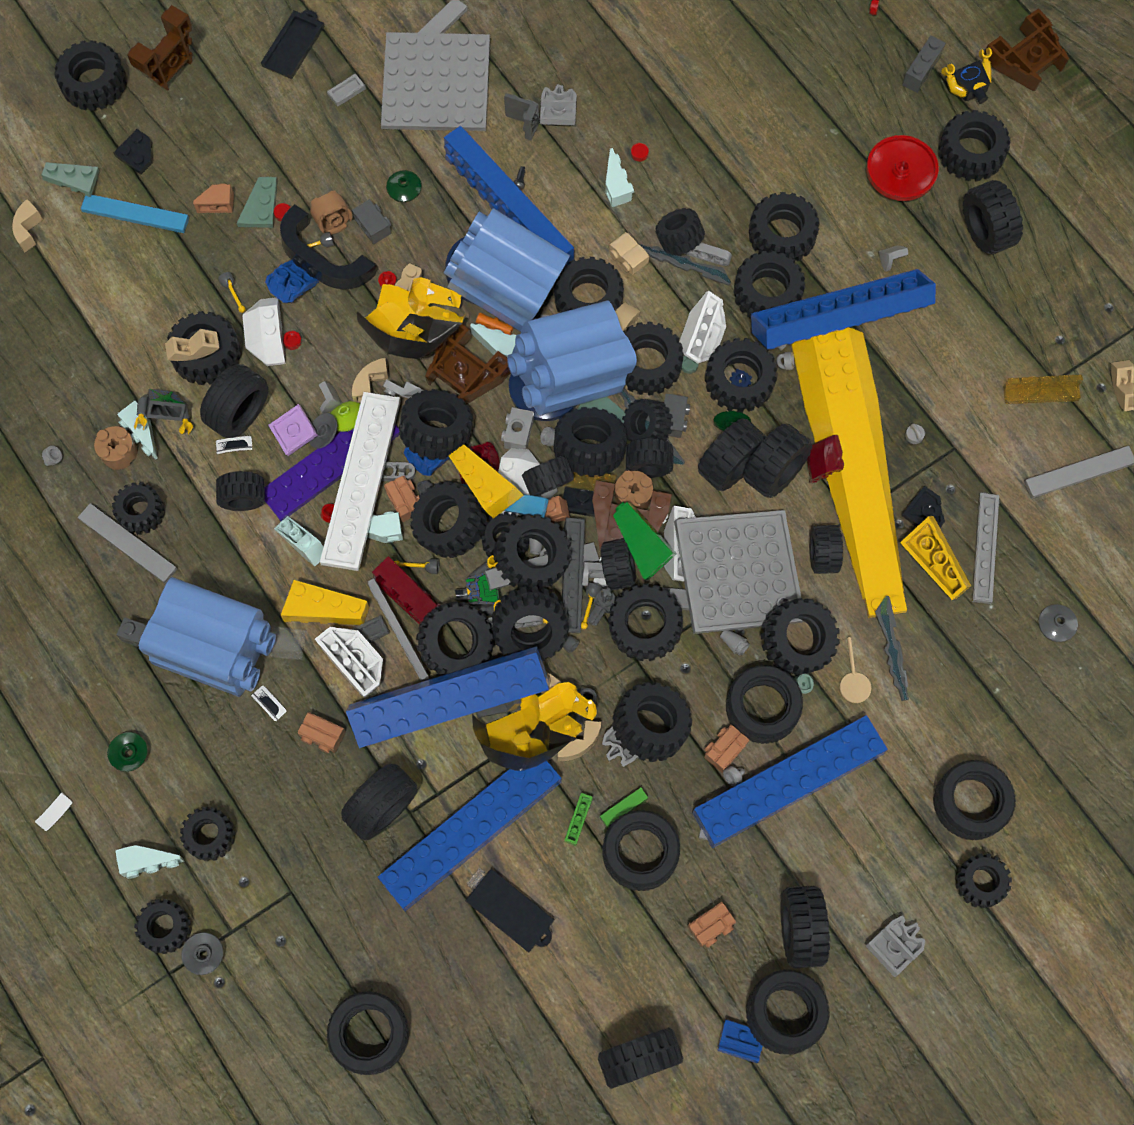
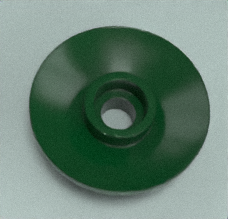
[386,170,422,202]
[713,411,751,431]
[107,732,148,772]

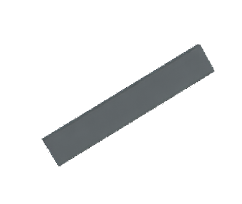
[561,518,585,634]

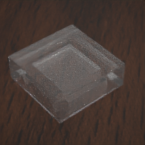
[466,868,486,891]

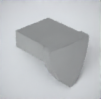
[879,245,908,272]
[319,381,342,413]
[582,562,605,586]

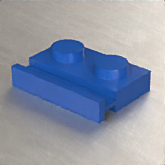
[717,1020,763,1063]

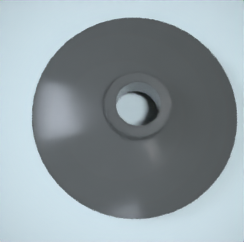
[309,413,337,449]
[1038,604,1078,642]
[182,933,223,975]

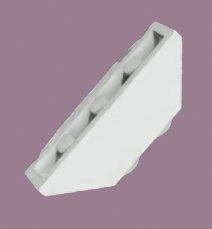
[679,291,726,363]
[243,297,286,366]
[498,448,540,518]
[664,506,696,581]
[315,627,383,698]

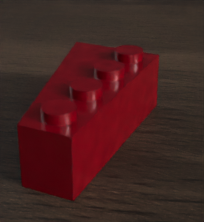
[372,556,440,625]

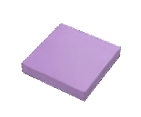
[269,404,318,456]

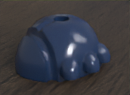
[729,369,752,387]

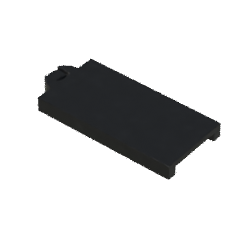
[261,9,325,79]
[465,869,555,953]

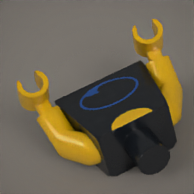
[941,48,992,104]

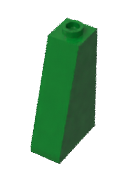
[613,502,677,580]

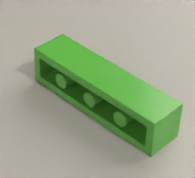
[600,788,648,828]
[564,793,593,846]

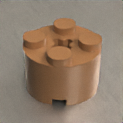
[310,191,352,234]
[94,426,137,470]
[615,470,653,510]

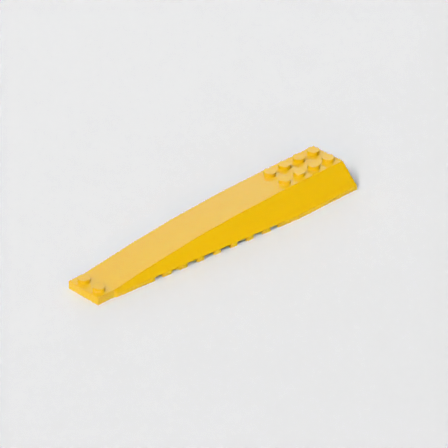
[791,327,907,618]

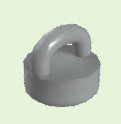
[776,351,794,370]
[905,424,925,444]
[540,427,555,446]
[42,446,62,466]
[723,766,745,787]

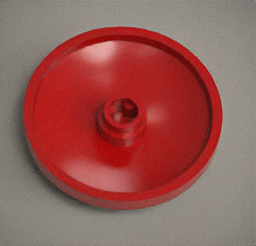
[866,135,939,201]

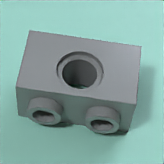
[501,407,534,449]

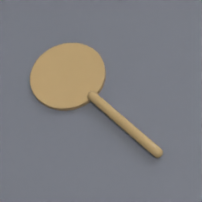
[840,637,871,703]

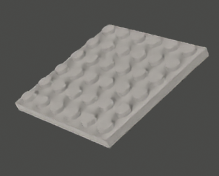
[381,32,490,131]
[674,510,804,634]

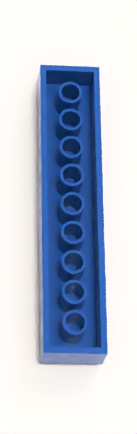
[444,125,574,266]
[751,269,936,349]
[346,646,550,748]
[692,715,888,849]
[378,761,562,912]

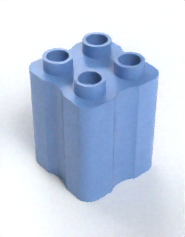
[443,208,570,332]
[507,301,637,415]
[139,577,276,697]

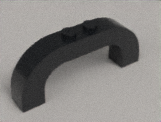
[280,204,376,289]

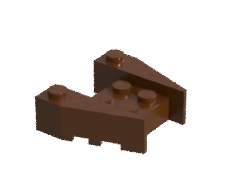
[127,5,192,91]
[984,8,1069,92]
[425,324,511,405]
[592,481,672,552]

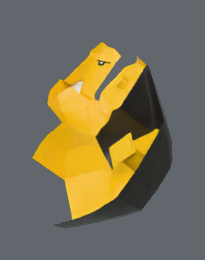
[357,277,466,359]
[472,682,597,771]

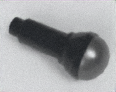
[513,166,525,190]

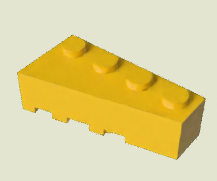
[449,444,524,518]
[900,516,971,600]
[281,580,370,625]

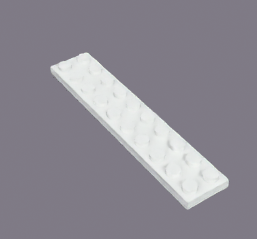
[320,392,401,571]

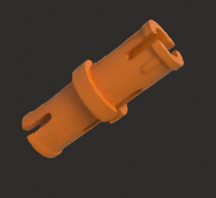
[476,312,513,335]

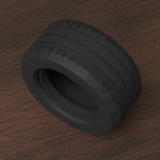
[200,364,269,438]
[726,665,803,744]
[934,760,1016,840]
[341,764,418,840]
[602,810,680,891]
[746,969,830,1055]
[326,991,409,1075]

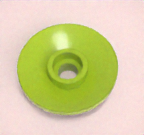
[330,401,360,432]

